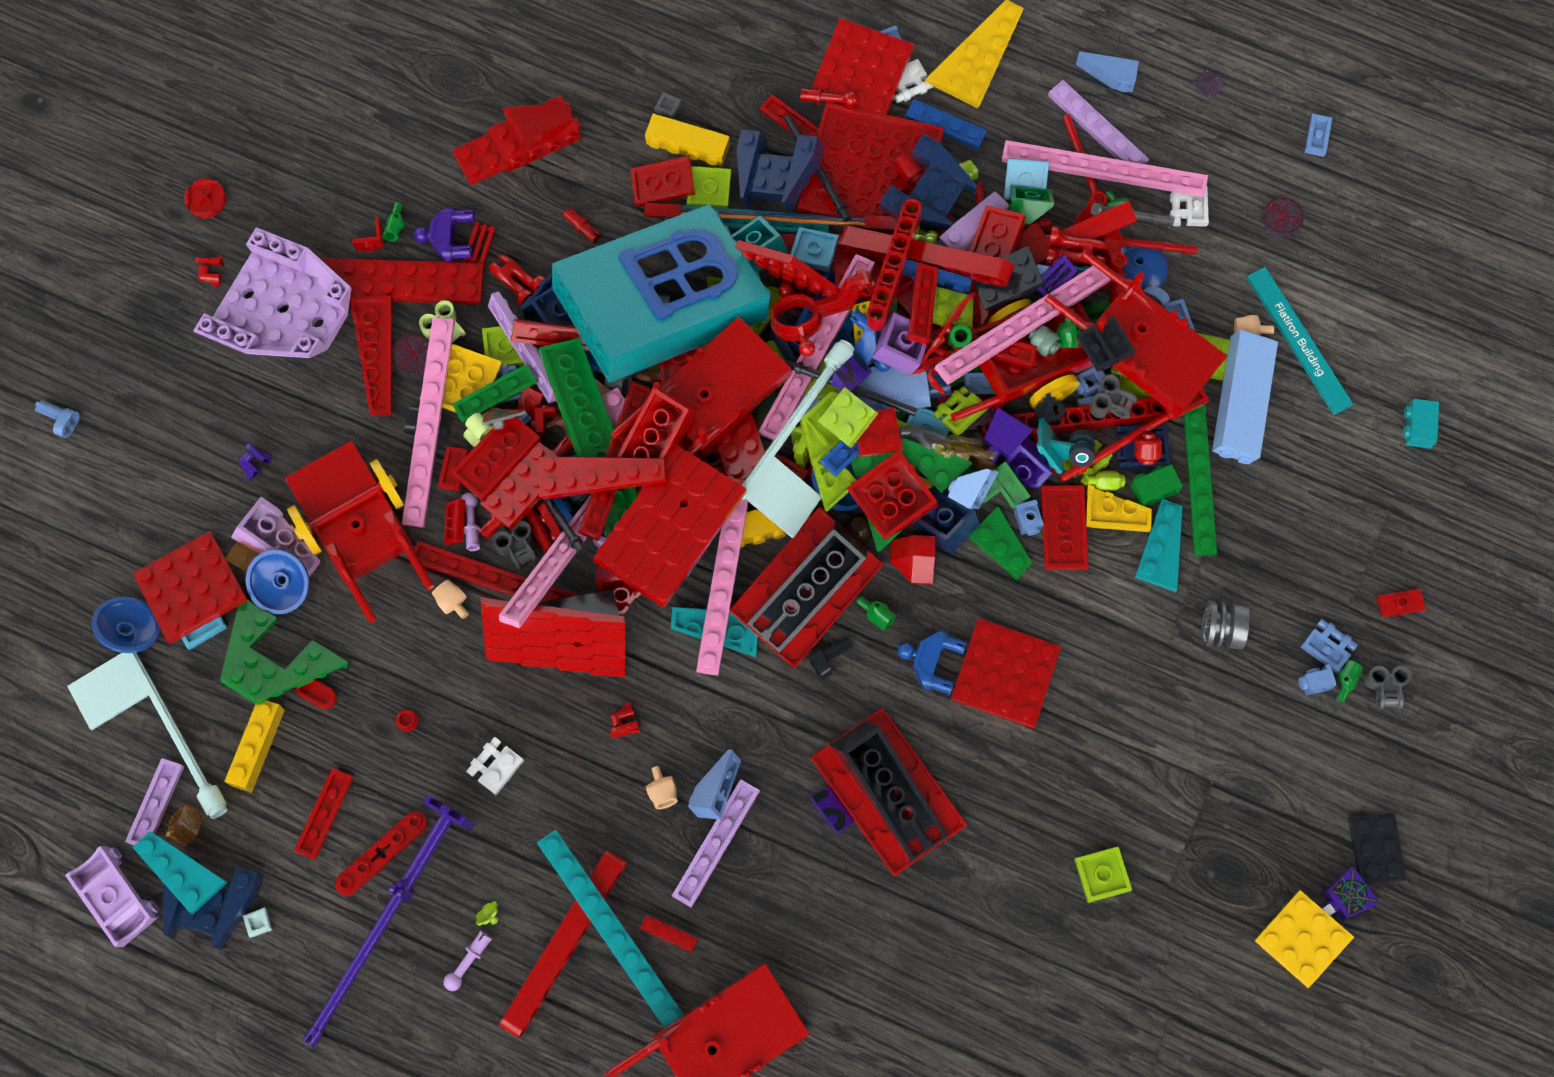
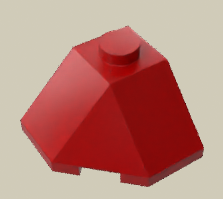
[890,535,935,585]
[595,567,641,615]

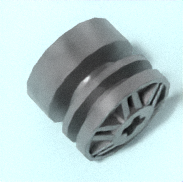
[1202,600,1250,649]

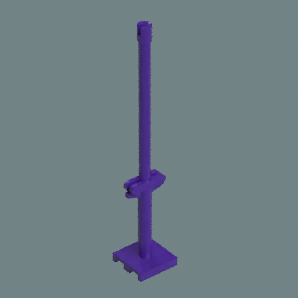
[302,796,475,1047]

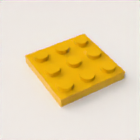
[420,344,503,415]
[1255,890,1354,988]

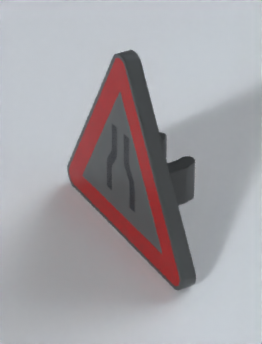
[482,409,526,429]

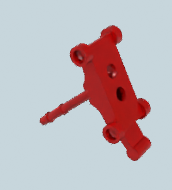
[1074,191,1198,304]

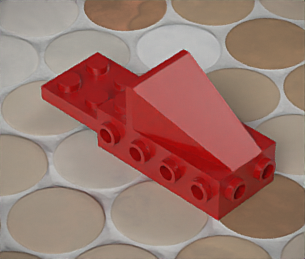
[452,96,581,186]

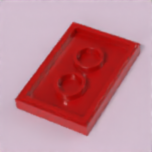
[631,156,696,207]

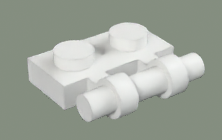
[894,59,933,103]
[1170,186,1209,226]
[466,737,524,795]

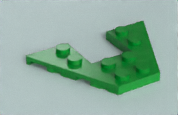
[851,438,972,552]
[221,600,348,705]

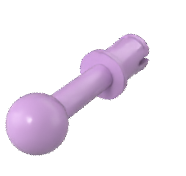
[461,492,480,551]
[443,930,492,991]

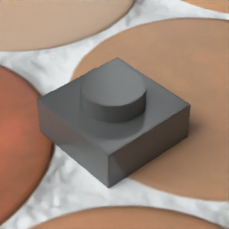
[654,92,681,119]

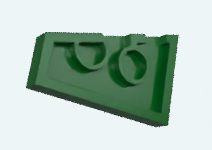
[969,506,1032,580]

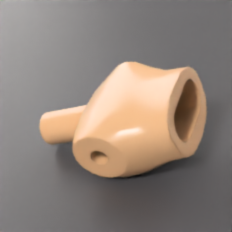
[1234,315,1274,336]
[432,580,469,619]
[646,766,678,809]

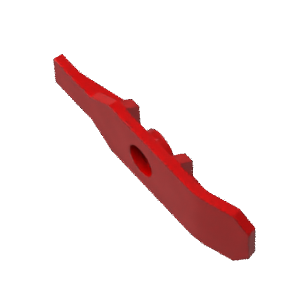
[921,292,975,363]

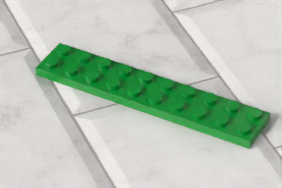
[539,338,638,539]

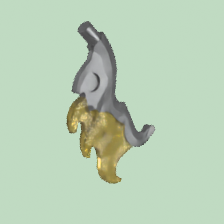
[899,427,995,460]

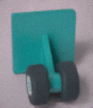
[1037,418,1095,474]

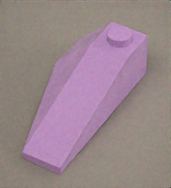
[938,191,1010,251]
[232,497,321,577]

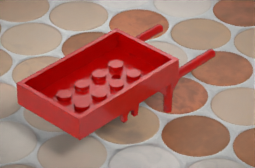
[1045,251,1227,417]
[610,317,791,456]
[604,963,810,1077]

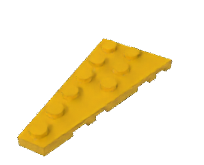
[924,0,1024,109]

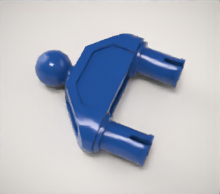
[829,309,891,372]
[897,630,967,695]

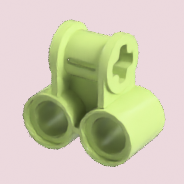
[419,301,466,343]
[463,408,499,447]

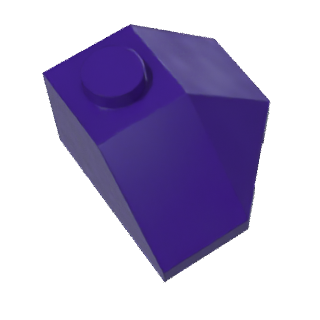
[1005,437,1053,488]

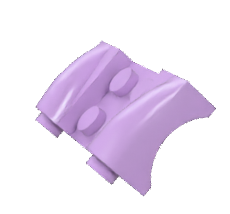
[65,846,159,947]

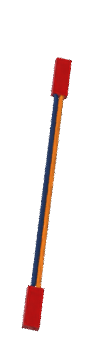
[644,203,898,231]

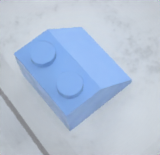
[948,469,999,509]

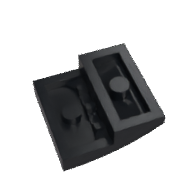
[1075,316,1136,372]

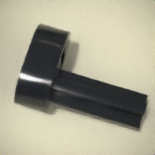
[1035,393,1065,423]
[404,405,450,439]
[807,637,853,680]

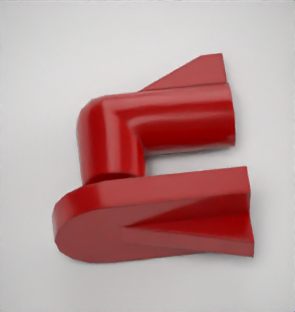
[195,256,224,288]
[610,702,640,738]

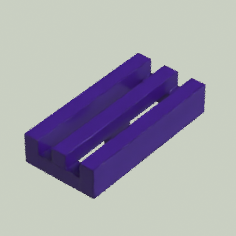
[1037,255,1078,297]

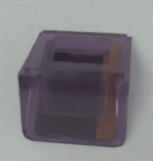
[1193,70,1224,98]

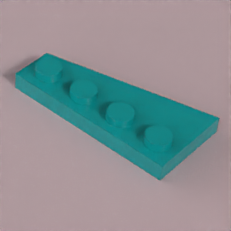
[1135,499,1182,592]
[671,607,758,657]
[133,831,228,914]

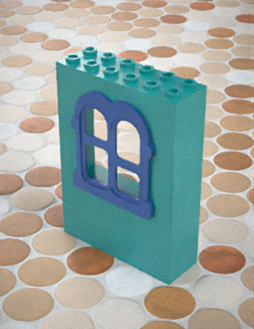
[552,204,771,383]

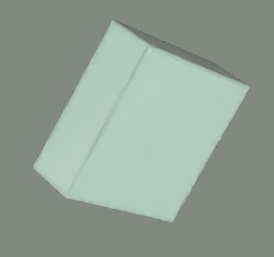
[243,908,272,938]

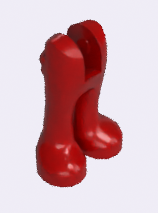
[1046,226,1109,266]
[489,254,546,306]

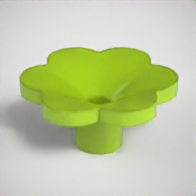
[476,901,499,926]

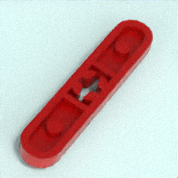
[335,811,428,896]

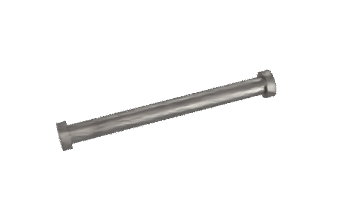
[1091,203,1174,227]

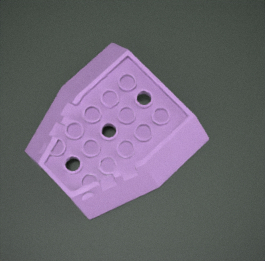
[193,227,351,358]

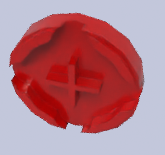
[184,178,227,218]

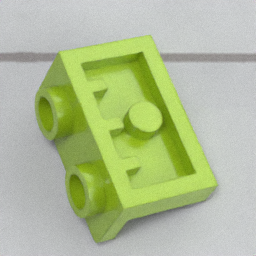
[791,426,810,469]

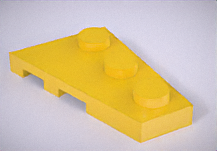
[1086,484,1152,532]

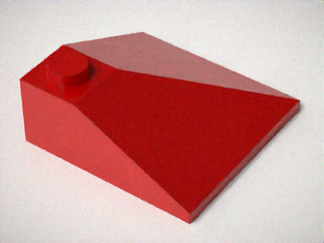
[847,450,938,540]

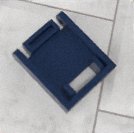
[1115,426,1170,470]

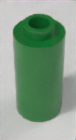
[947,325,972,350]

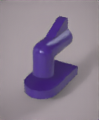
[239,442,272,481]

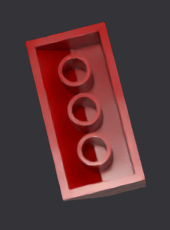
[616,387,698,459]

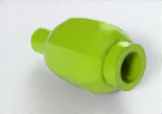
[1085,471,1125,491]

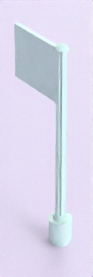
[742,340,854,538]
[67,652,228,819]

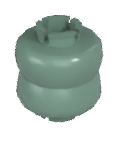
[1028,325,1061,357]

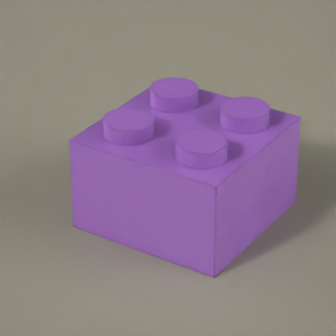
[872,312,932,376]

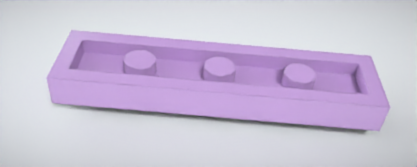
[125,758,184,845]

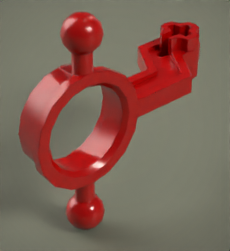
[771,269,876,357]

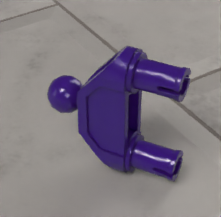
[414,207,475,262]

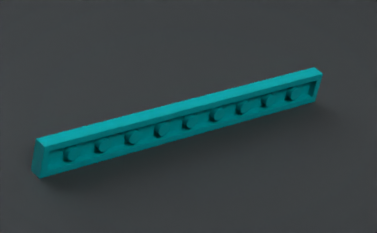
[537,830,684,1028]

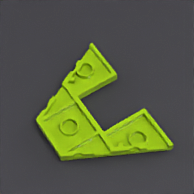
[800,391,918,512]

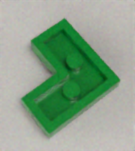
[983,462,1031,509]

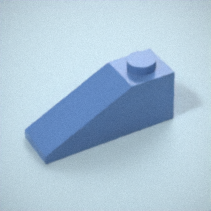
[1076,51,1139,92]
[688,750,741,820]

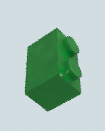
[1130,464,1183,507]

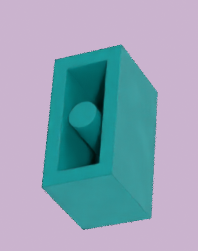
[1403,399,1439,449]

